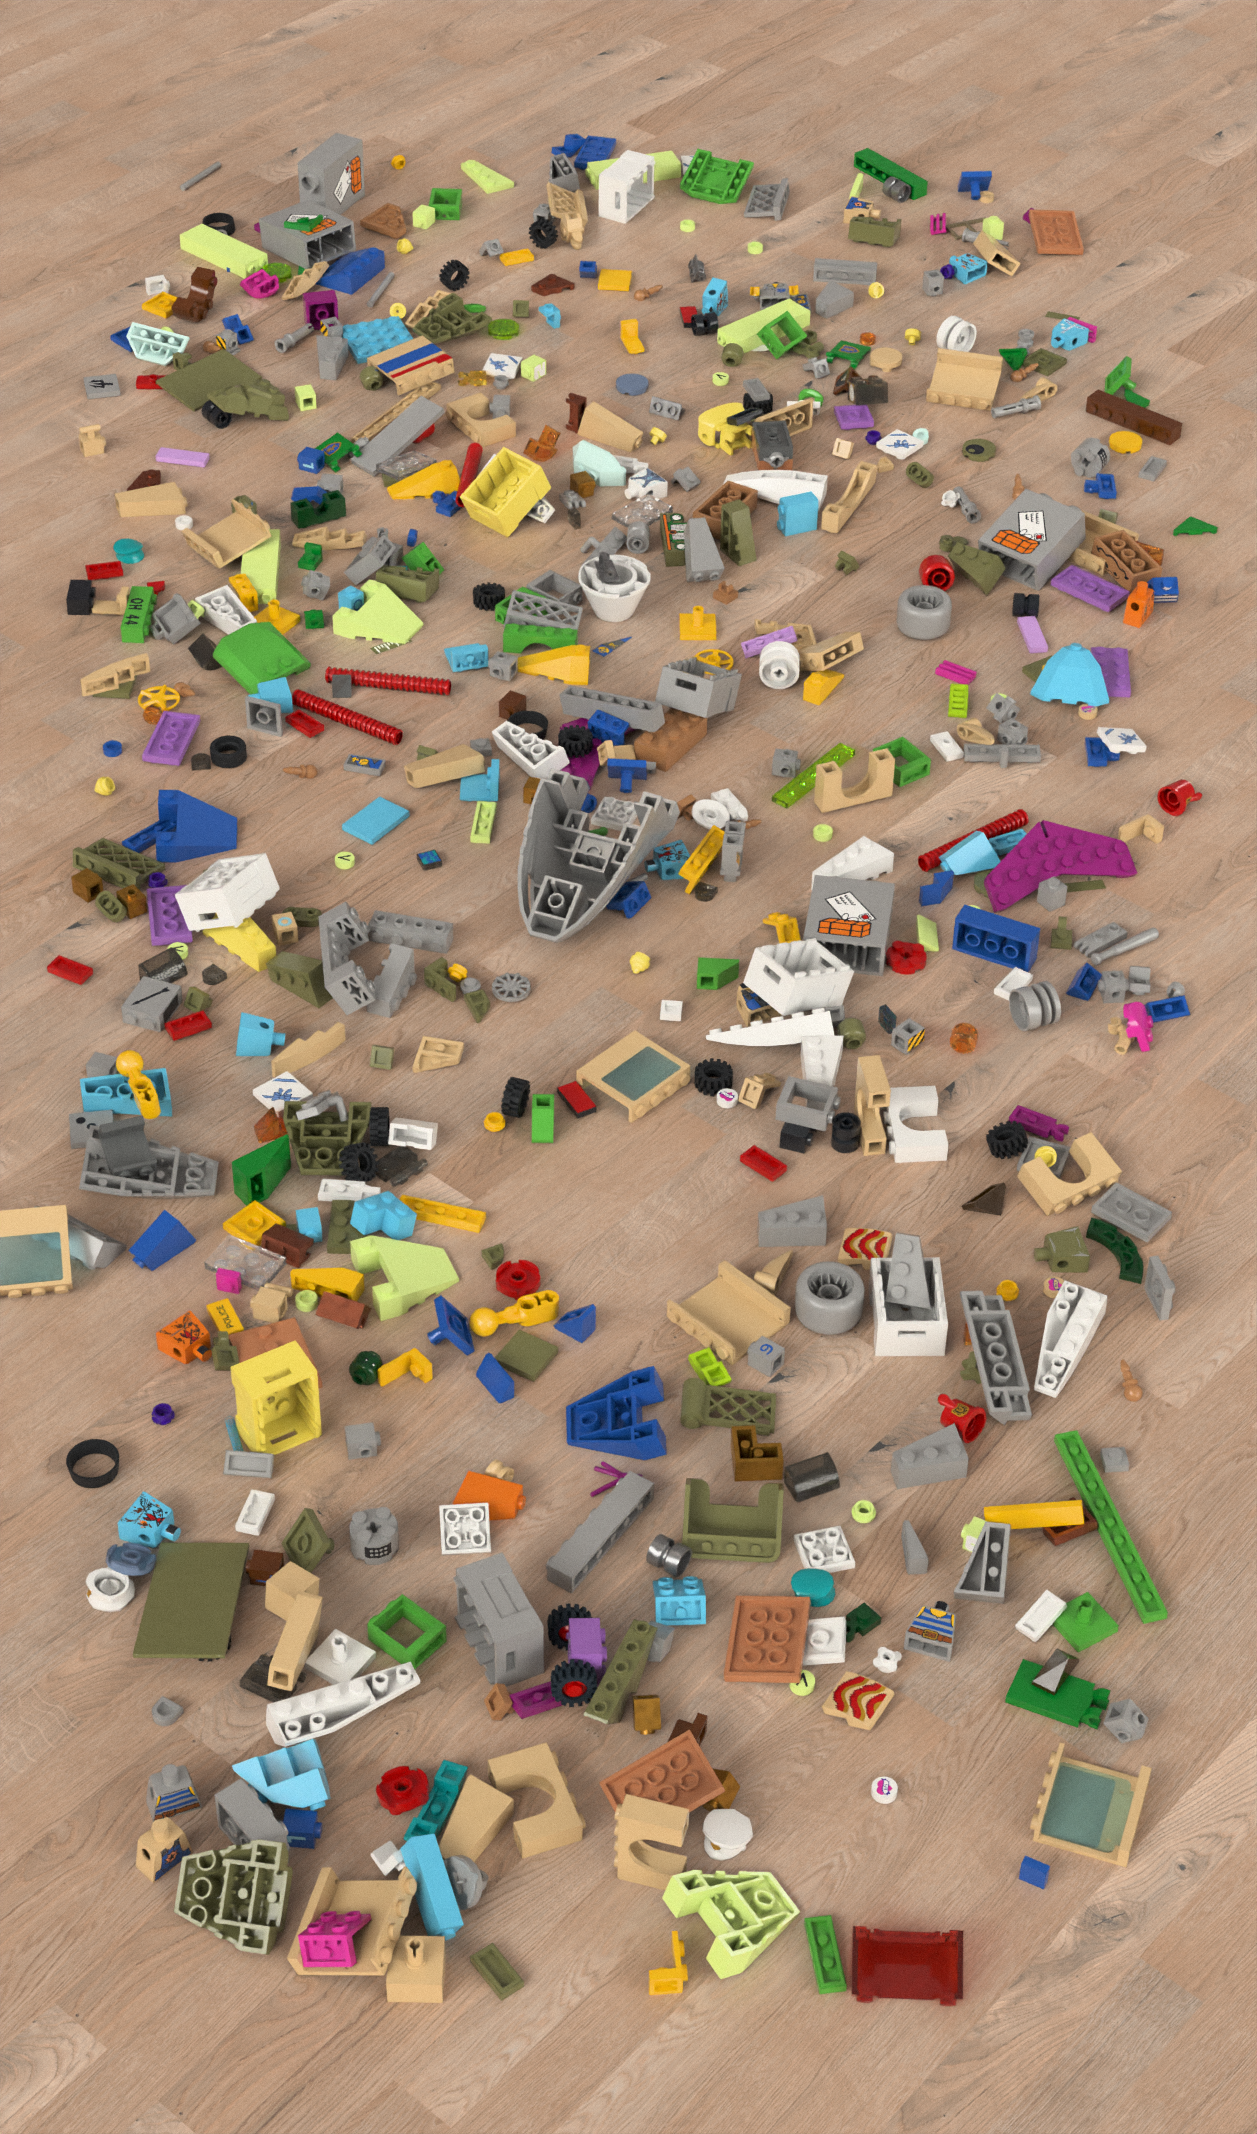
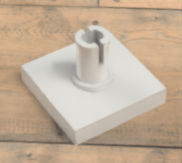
[305,1629,376,1685]

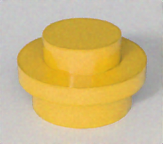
[391,155,406,169]
[448,964,468,982]
[484,1112,505,1132]
[996,1280,1019,1301]

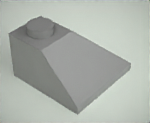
[245,696,283,737]

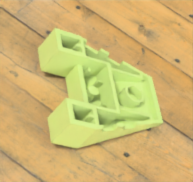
[333,579,423,644]
[350,1235,459,1321]
[662,1870,800,1979]

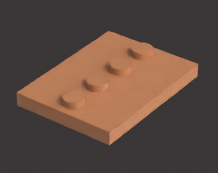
[1028,209,1084,255]
[228,1317,323,1401]
[723,1596,811,1683]
[599,1729,725,1812]

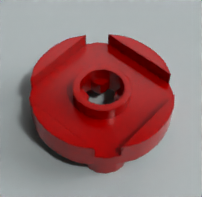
[886,940,927,975]
[496,1260,541,1300]
[376,1766,430,1815]

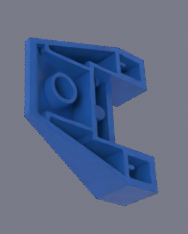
[156,790,237,863]
[566,1366,667,1460]

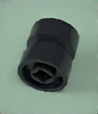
[691,312,719,336]
[202,400,233,429]
[1012,593,1040,618]
[831,1112,861,1153]

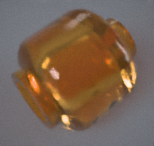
[949,1023,979,1054]

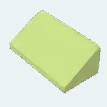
[916,915,939,951]

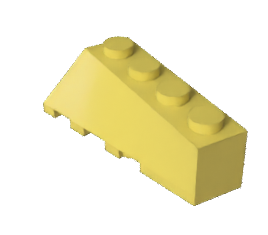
[203,913,276,972]

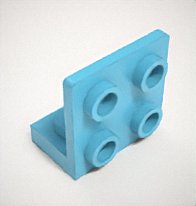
[444,643,488,672]
[460,759,500,802]
[653,1576,706,1626]

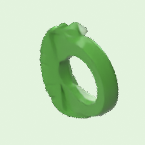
[464,303,486,313]
[798,388,824,407]

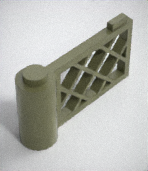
[680,1378,776,1436]

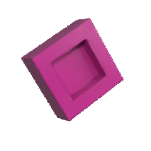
[216,1268,242,1294]

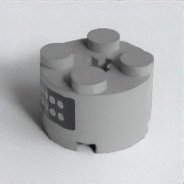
[1071,438,1110,478]
[349,1507,399,1565]

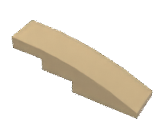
[282,261,329,300]
[405,290,451,328]
[292,527,367,550]
[80,653,150,697]
[271,1022,346,1077]

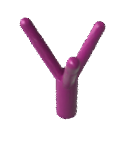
[590,1461,642,1497]

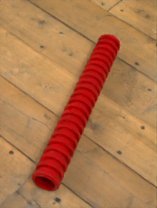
[455,442,483,507]
[325,666,451,696]
[292,689,403,745]
[918,809,1029,872]

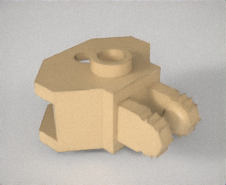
[560,213,584,250]

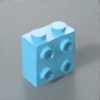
[777,491,819,536]

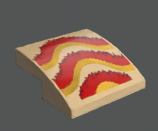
[838,1228,893,1270]
[822,1671,895,1730]

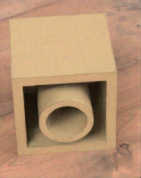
[265,1561,319,1621]

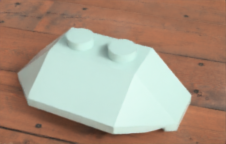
[126,322,190,366]
[573,440,626,487]

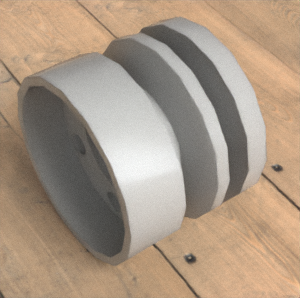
[1009,981,1061,1031]

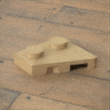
[412,1036,464,1073]

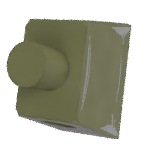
[1034,1227,1090,1273]

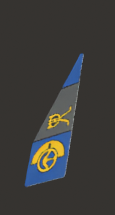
[593,637,632,657]

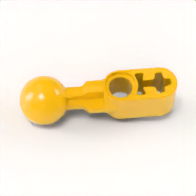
[116,1050,161,1119]
[469,1290,559,1337]

